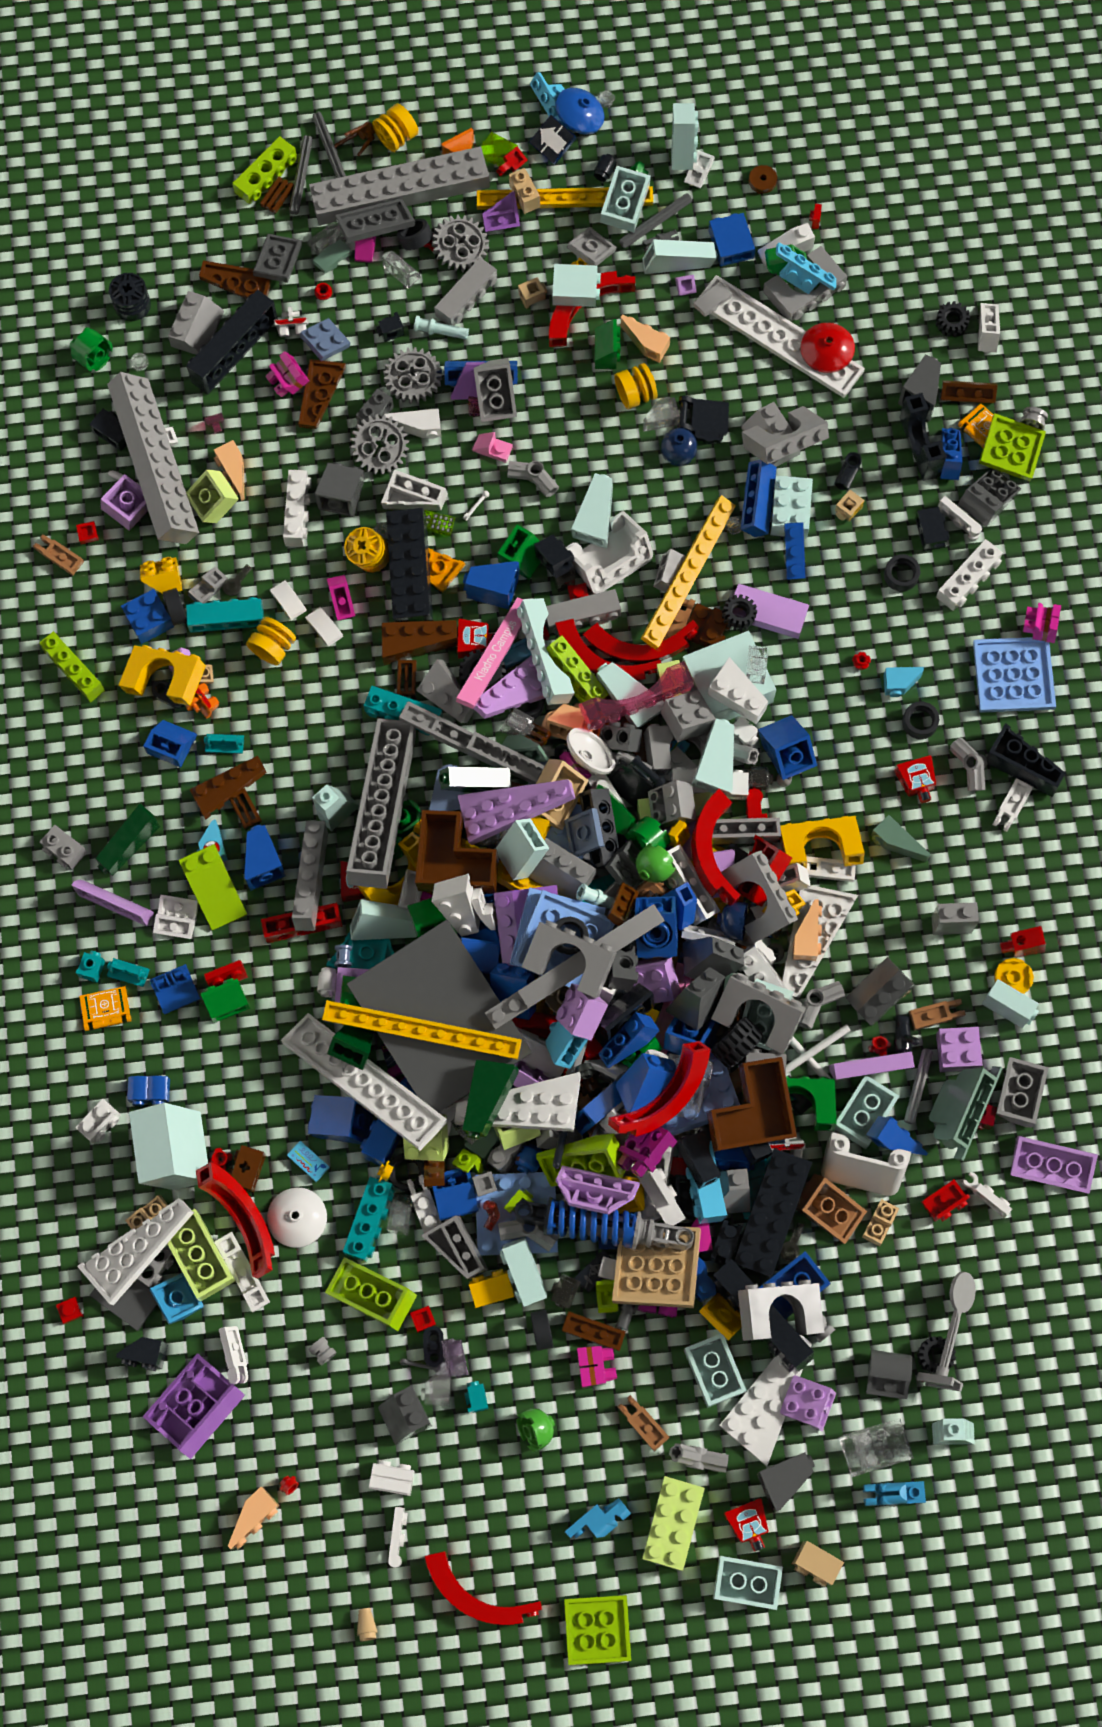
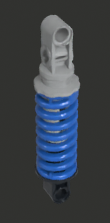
[515,1197,694,1250]

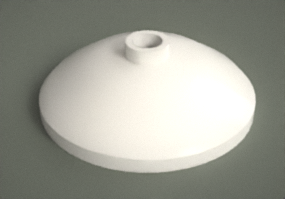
[567,728,615,774]
[267,1188,327,1248]

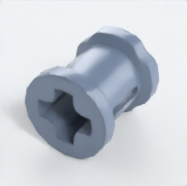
[334,945,352,968]

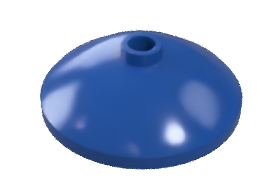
[555,88,605,134]

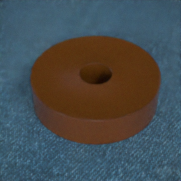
[749,165,777,194]

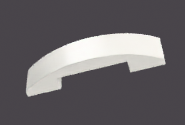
[214,1232,270,1313]

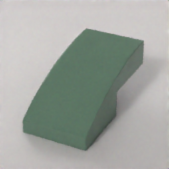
[312,239,352,274]

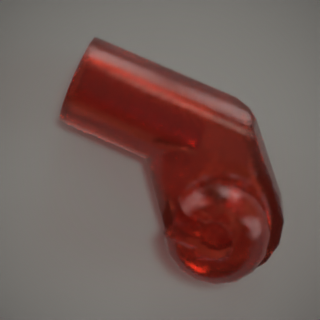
[483,1200,500,1231]

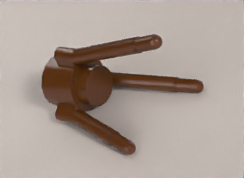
[334,121,376,157]
[560,1060,602,1098]

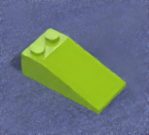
[179,844,247,930]
[536,1133,625,1187]
[325,1257,417,1331]

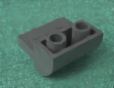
[866,1350,912,1399]

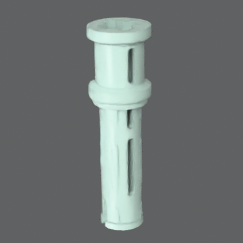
[414,315,469,340]
[576,884,634,914]

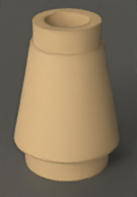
[357,1608,378,1641]

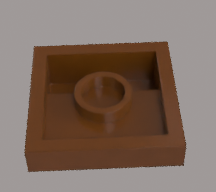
[687,603,731,647]

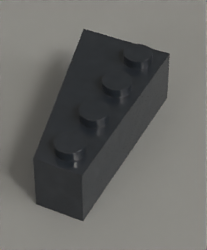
[986,723,1066,797]

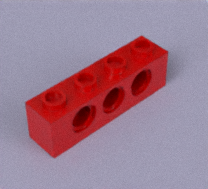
[261,902,343,943]

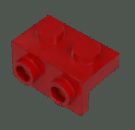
[204,960,248,987]
[921,1179,970,1222]

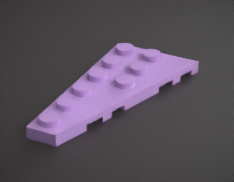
[474,645,547,719]
[458,779,576,845]

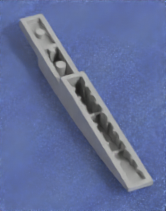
[399,701,545,784]
[485,904,665,1030]

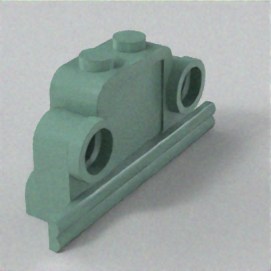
[929,1066,1003,1161]

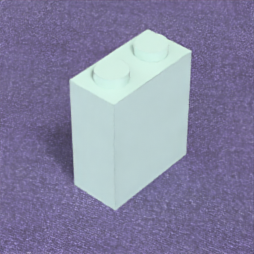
[552,264,601,307]
[495,818,549,880]
[982,979,1039,1028]

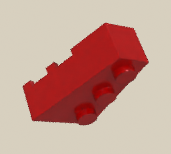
[736,834,793,907]

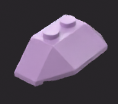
[556,1165,640,1214]

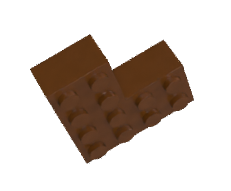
[415,810,499,894]
[706,1057,797,1152]

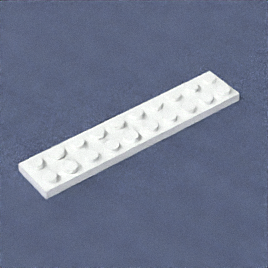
[698,275,865,398]
[281,1013,448,1151]

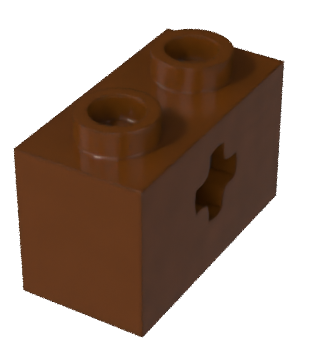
[229,1145,266,1193]

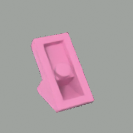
[472,432,513,463]

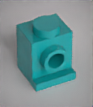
[76,951,105,983]
[464,1381,489,1414]

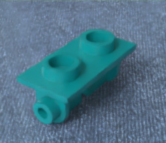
[204,734,244,754]
[107,958,150,987]

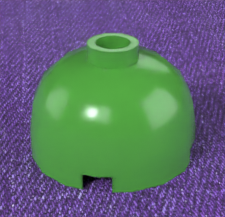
[635,844,675,883]
[516,1409,555,1452]

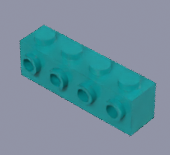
[186,597,264,632]
[364,686,443,736]
[343,1176,396,1262]

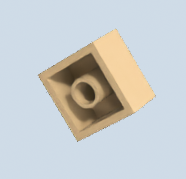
[792,1541,844,1587]

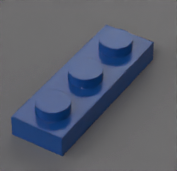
[784,522,806,579]

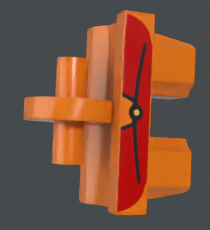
[185,683,219,719]

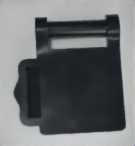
[677,395,729,444]
[607,755,666,809]

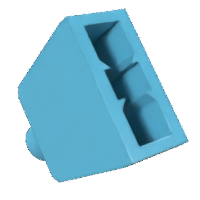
[545,1021,588,1069]

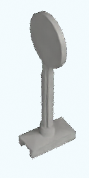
[916,1272,976,1392]

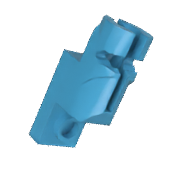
[863,1481,926,1506]
[565,1498,631,1539]

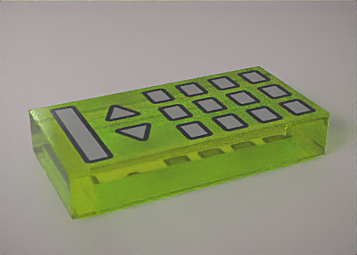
[424,510,455,536]

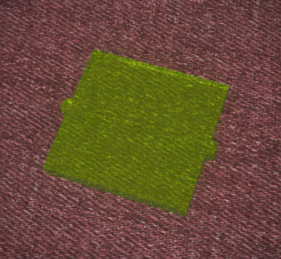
[481,132,518,167]

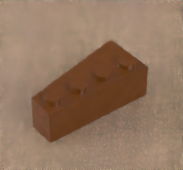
[382,620,458,666]

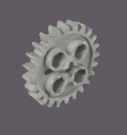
[431,214,489,272]
[384,347,442,404]
[349,414,409,474]

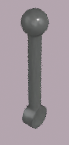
[400,1359,442,1373]

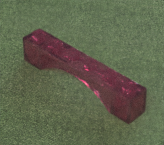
[578,661,694,730]

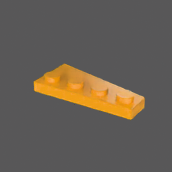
[428,548,465,593]

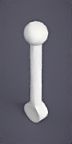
[463,491,489,521]

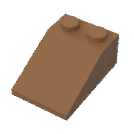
[796,1174,867,1244]

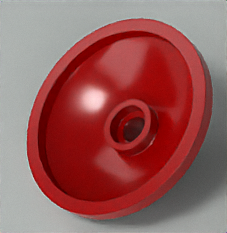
[800,323,855,373]

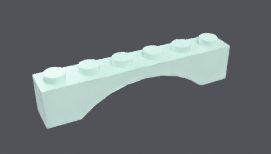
[517,598,574,705]

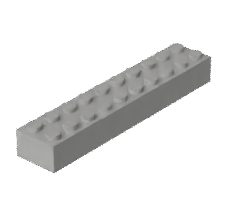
[309,146,490,226]
[107,372,199,544]
[346,718,416,889]

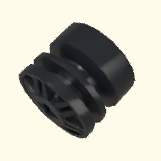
[109,273,151,321]

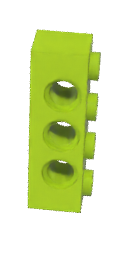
[232,136,297,205]
[39,631,105,703]
[546,636,609,712]

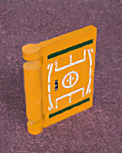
[957,404,994,448]
[79,986,132,1031]

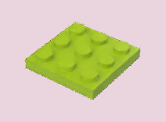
[979,414,1046,481]
[564,1595,631,1665]

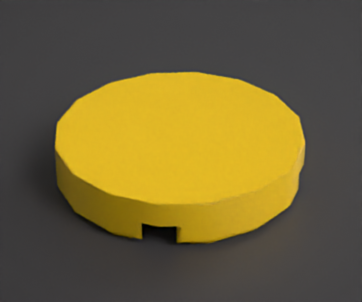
[994,958,1034,994]

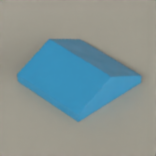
[149,1273,204,1324]

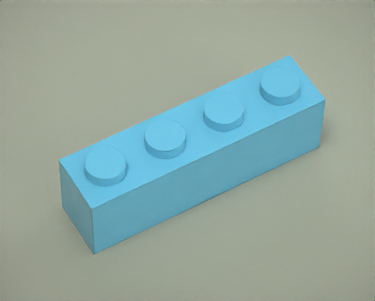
[686,1141,727,1224]

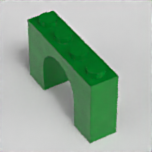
[786,1076,837,1131]

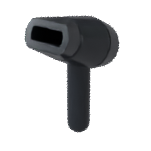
[894,1015,920,1053]

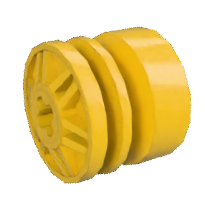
[372,103,419,152]
[614,363,658,410]
[344,527,389,572]
[246,617,296,666]

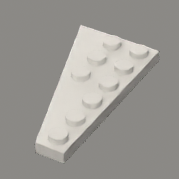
[782,886,858,999]
[454,1072,581,1132]
[77,1198,194,1305]
[719,1335,812,1467]

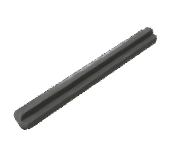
[312,112,346,178]
[289,135,312,215]
[619,193,692,248]

